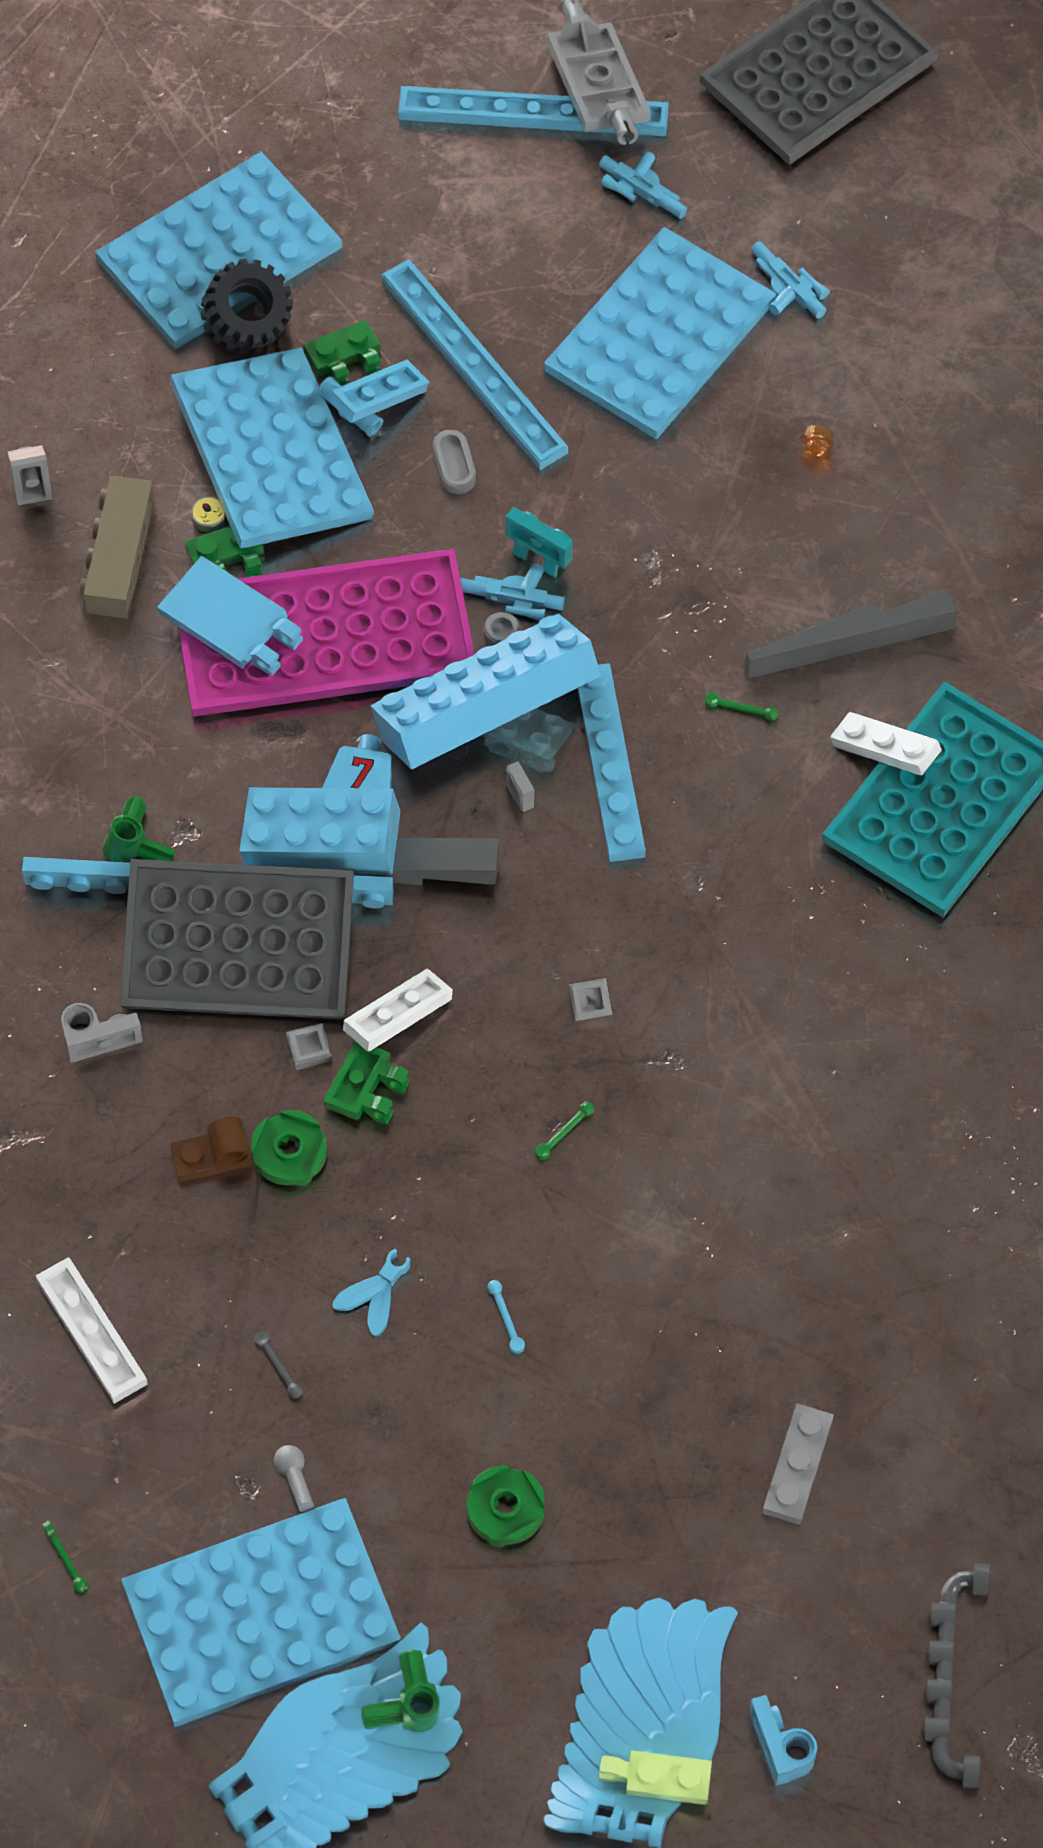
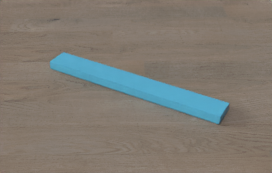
[398,86,669,137]
[381,259,568,470]

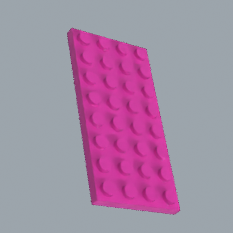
[172,549,475,717]

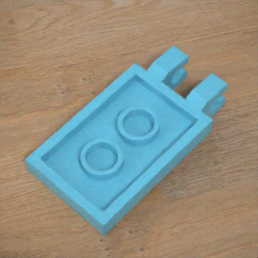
[157,556,303,676]

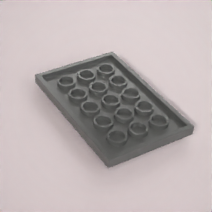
[699,0,938,165]
[120,859,354,1020]

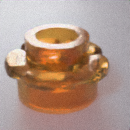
[800,425,834,456]

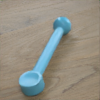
[487,1280,525,1354]

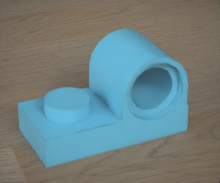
[749,1695,817,1786]

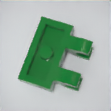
[303,319,381,386]
[184,526,264,577]
[323,1041,410,1125]

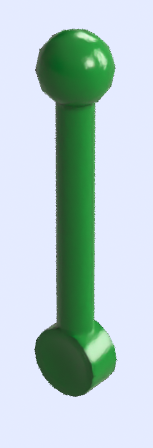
[705,692,779,721]
[535,1102,594,1160]
[42,1520,88,1593]

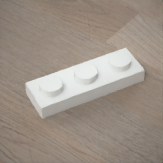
[830,712,941,776]
[343,968,453,1052]

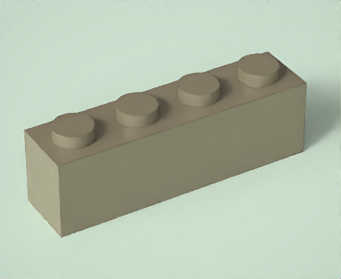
[79,475,154,619]

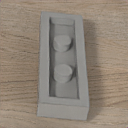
[762,1403,834,1525]

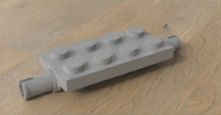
[547,0,650,145]

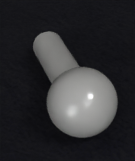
[273,1445,314,1512]

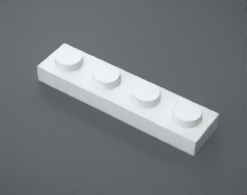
[35,1257,147,1403]

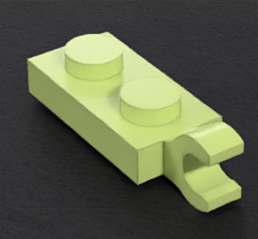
[599,1751,712,1805]

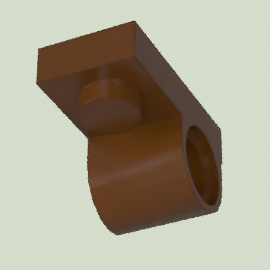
[170,1116,253,1182]

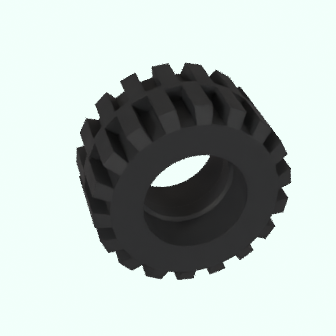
[201,259,293,354]

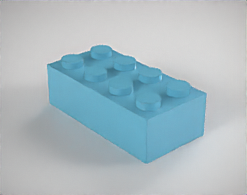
[240,787,401,875]

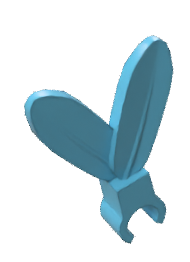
[332,1249,410,1337]

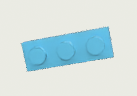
[329,360,429,423]

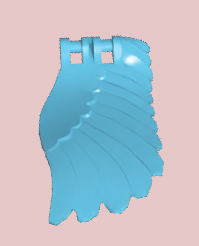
[543,1598,738,1848]
[209,1623,462,1848]

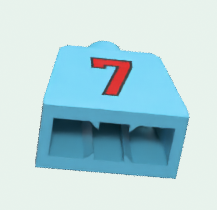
[322,734,392,789]

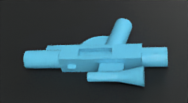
[599,151,688,219]
[751,241,830,319]
[460,563,565,622]

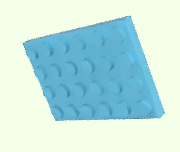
[95,152,342,350]
[544,227,776,440]
[170,347,374,549]
[121,1498,401,1727]

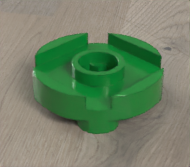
[251,1110,327,1186]
[466,1465,545,1547]

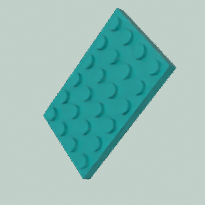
[821,681,1043,918]

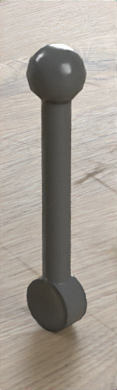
[254,1331,303,1398]

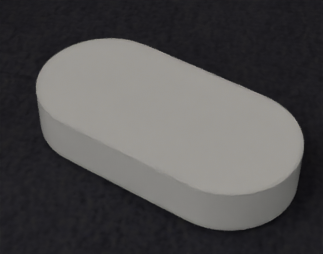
[433,430,476,494]

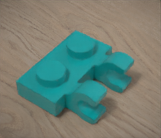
[505,506,573,578]

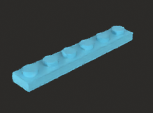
[577,663,646,862]

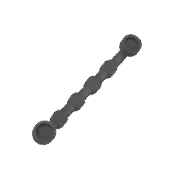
[925,1563,990,1788]

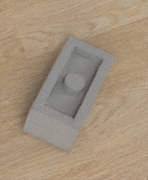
[61,1003,143,1063]

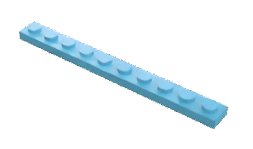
[22,857,394,908]

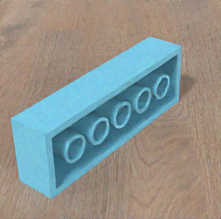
[370,614,601,769]

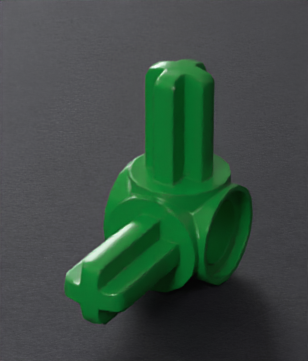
[102,796,175,863]
[361,1649,440,1732]

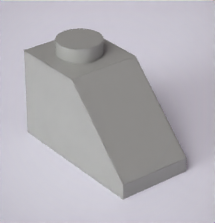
[7,445,53,506]

